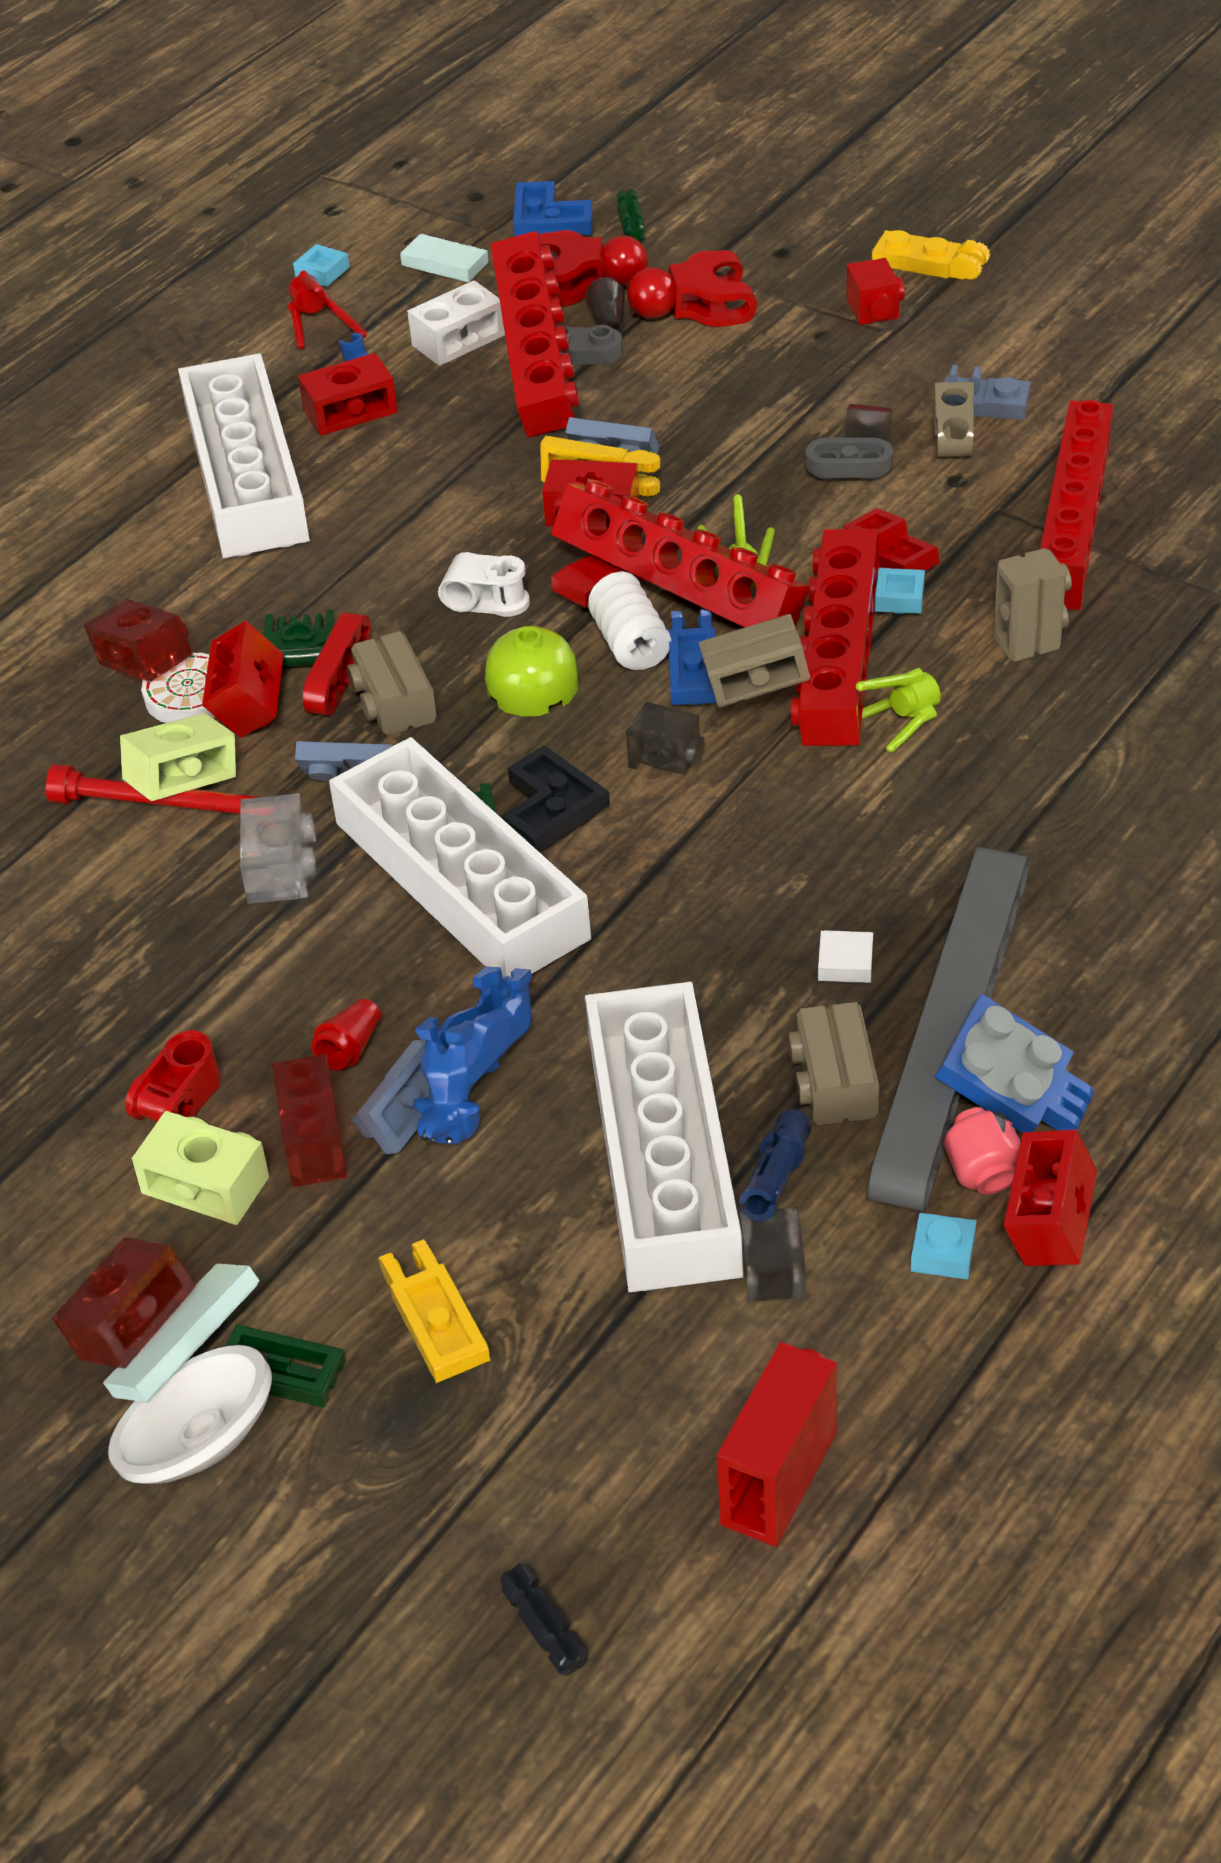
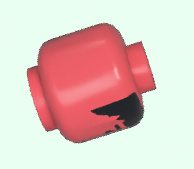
[943,1107,1020,1195]

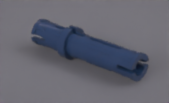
[739,1109,811,1221]

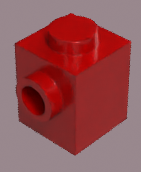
[846,257,905,325]

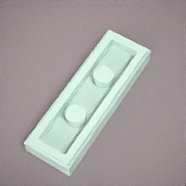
[103,1263,260,1402]

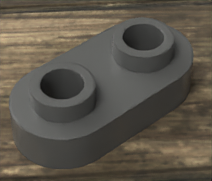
[558,325,623,364]
[806,437,893,480]

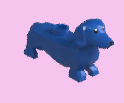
[414,966,532,1144]

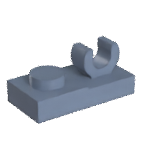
[942,365,1031,420]
[565,417,660,474]
[295,741,393,781]
[351,1040,430,1154]

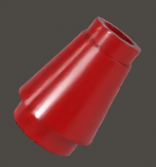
[311,998,381,1071]

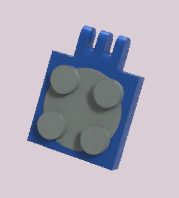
[934,993,1094,1133]

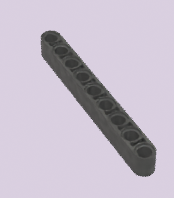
[868,846,1029,1212]

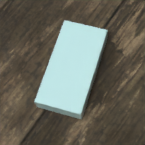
[400,234,489,283]

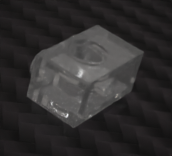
[240,793,316,904]

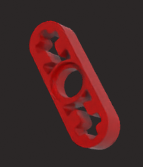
[303,612,371,716]

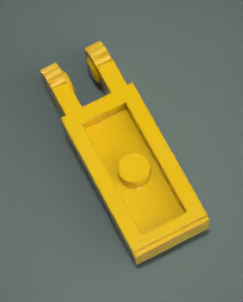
[872,230,990,280]
[541,436,660,497]
[379,1239,490,1383]

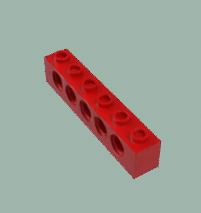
[490,231,580,438]
[1040,400,1114,610]
[551,479,810,627]
[791,528,881,746]

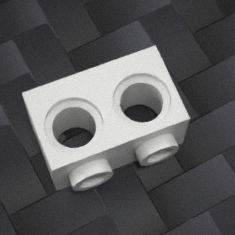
[407,280,505,366]

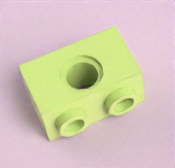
[120,713,236,801]
[132,1111,269,1225]

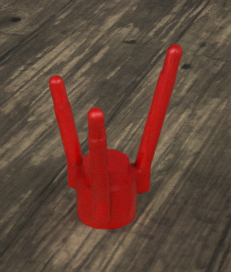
[287,270,367,350]

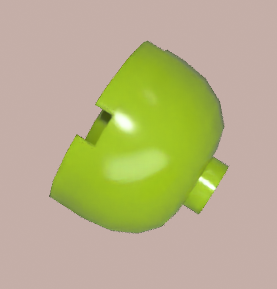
[485,626,579,716]

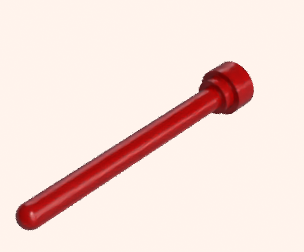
[46,764,277,817]

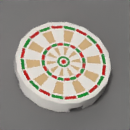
[141,653,215,723]

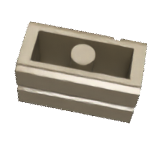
[994,548,1072,661]
[698,614,811,708]
[347,631,437,736]
[788,1002,879,1125]

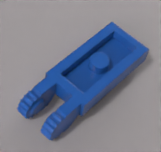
[669,610,717,705]

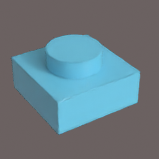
[293,244,350,286]
[875,568,925,614]
[911,1213,977,1280]

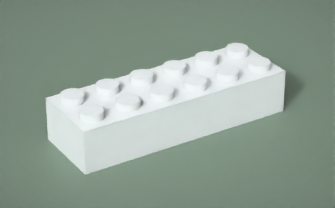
[178,353,310,558]
[329,737,591,978]
[585,982,743,1292]

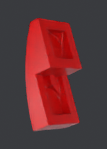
[843,508,940,571]
[551,555,644,608]

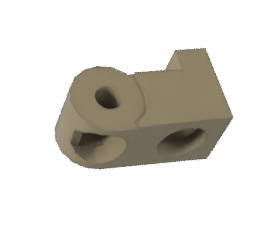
[934,382,974,457]

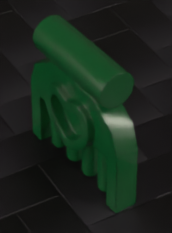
[264,610,335,668]

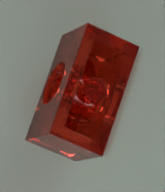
[83,598,193,682]
[272,1054,347,1187]
[52,1237,196,1369]

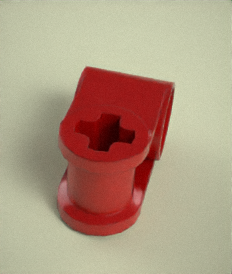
[125,1030,221,1122]

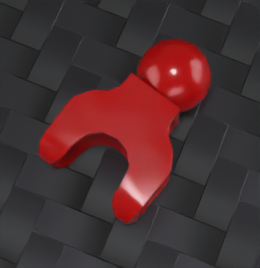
[539,230,649,307]
[627,250,758,327]

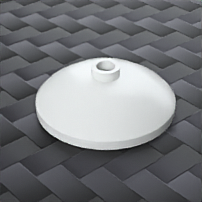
[108,1345,272,1484]

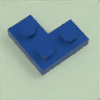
[513,181,593,237]

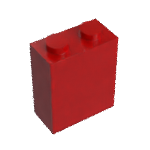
[717,1341,837,1547]

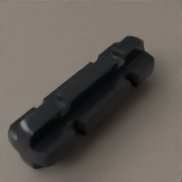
[500,1563,588,1676]

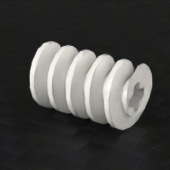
[588,571,671,670]

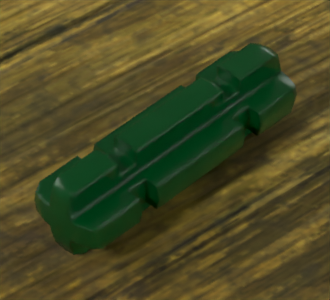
[616,188,646,242]

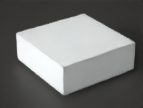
[818,931,873,983]

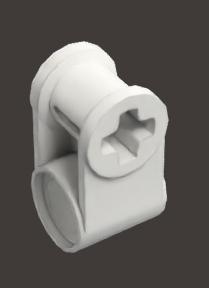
[438,552,530,617]

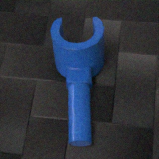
[339,333,369,362]

